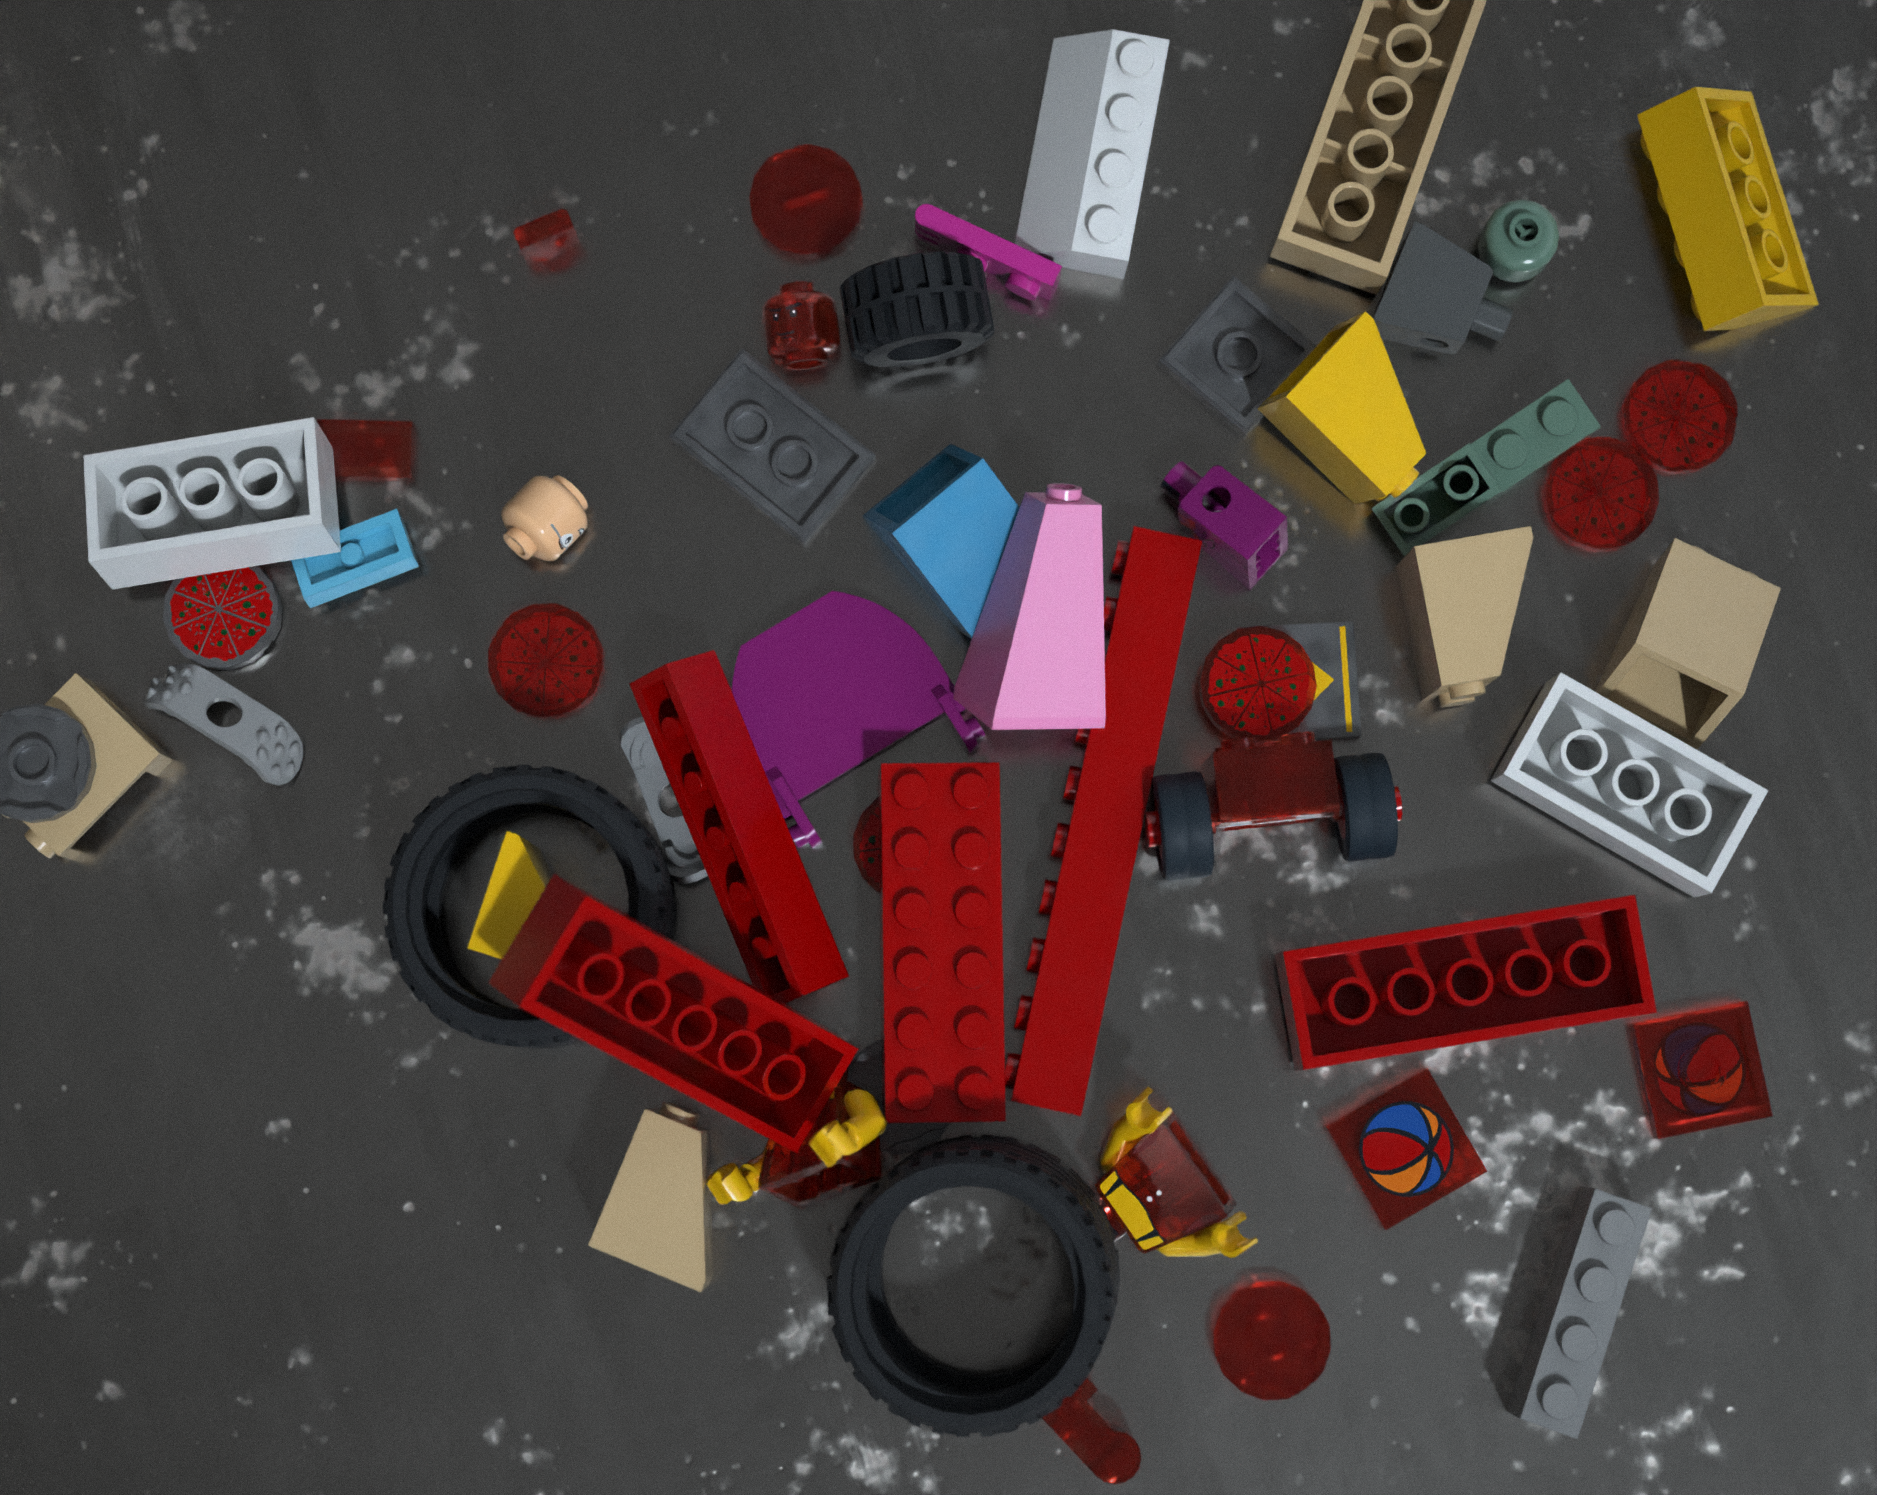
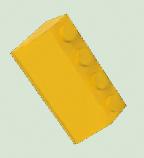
[1637,87,1819,331]

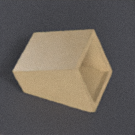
[1396,526,1533,707]
[1595,538,1781,750]
[588,1102,714,1292]

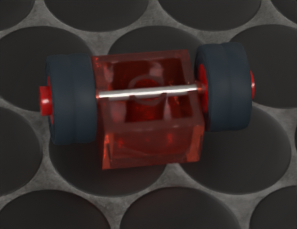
[1144,731,1402,881]

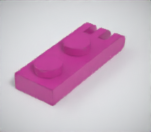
[915,204,1062,301]

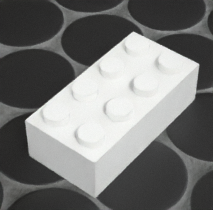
[83,417,341,590]
[1491,672,1768,897]

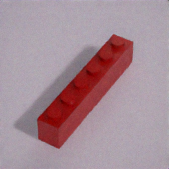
[629,650,849,1003]

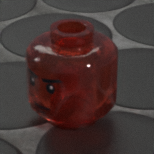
[762,281,840,370]

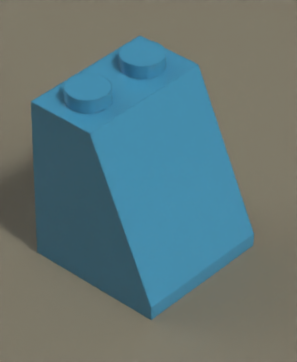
[863,444,1020,639]

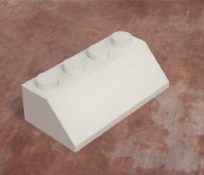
[1015,29,1170,279]

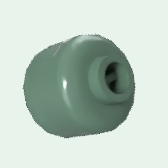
[1478,199,1559,283]

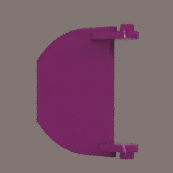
[732,591,986,849]

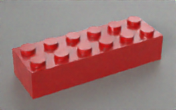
[878,762,1006,1123]
[488,874,858,1153]
[1275,895,1657,1070]

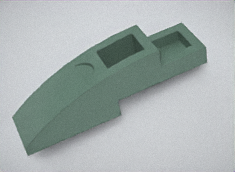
[1372,379,1601,557]

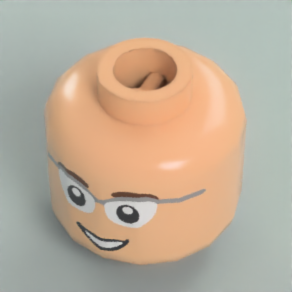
[501,475,588,561]

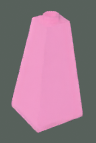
[953,483,1106,730]

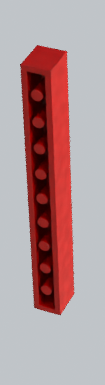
[1005,526,1202,1116]

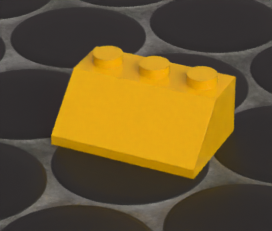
[468,831,553,959]

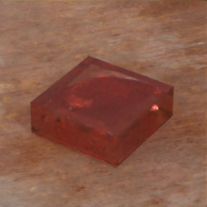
[513,208,580,265]

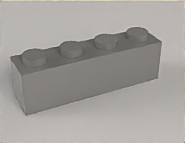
[1506,1186,1652,1439]

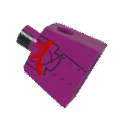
[1161,461,1288,591]

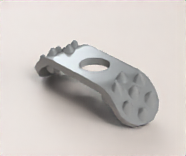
[141,663,303,786]
[619,716,708,884]

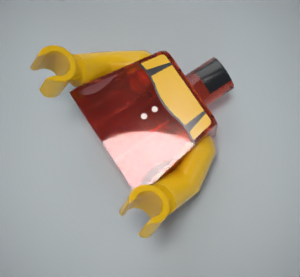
[706,1068,887,1210]
[1095,1087,1258,1258]

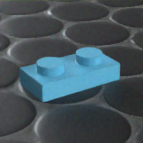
[291,509,419,608]

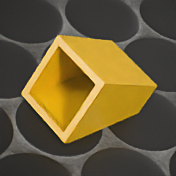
[1257,311,1426,504]

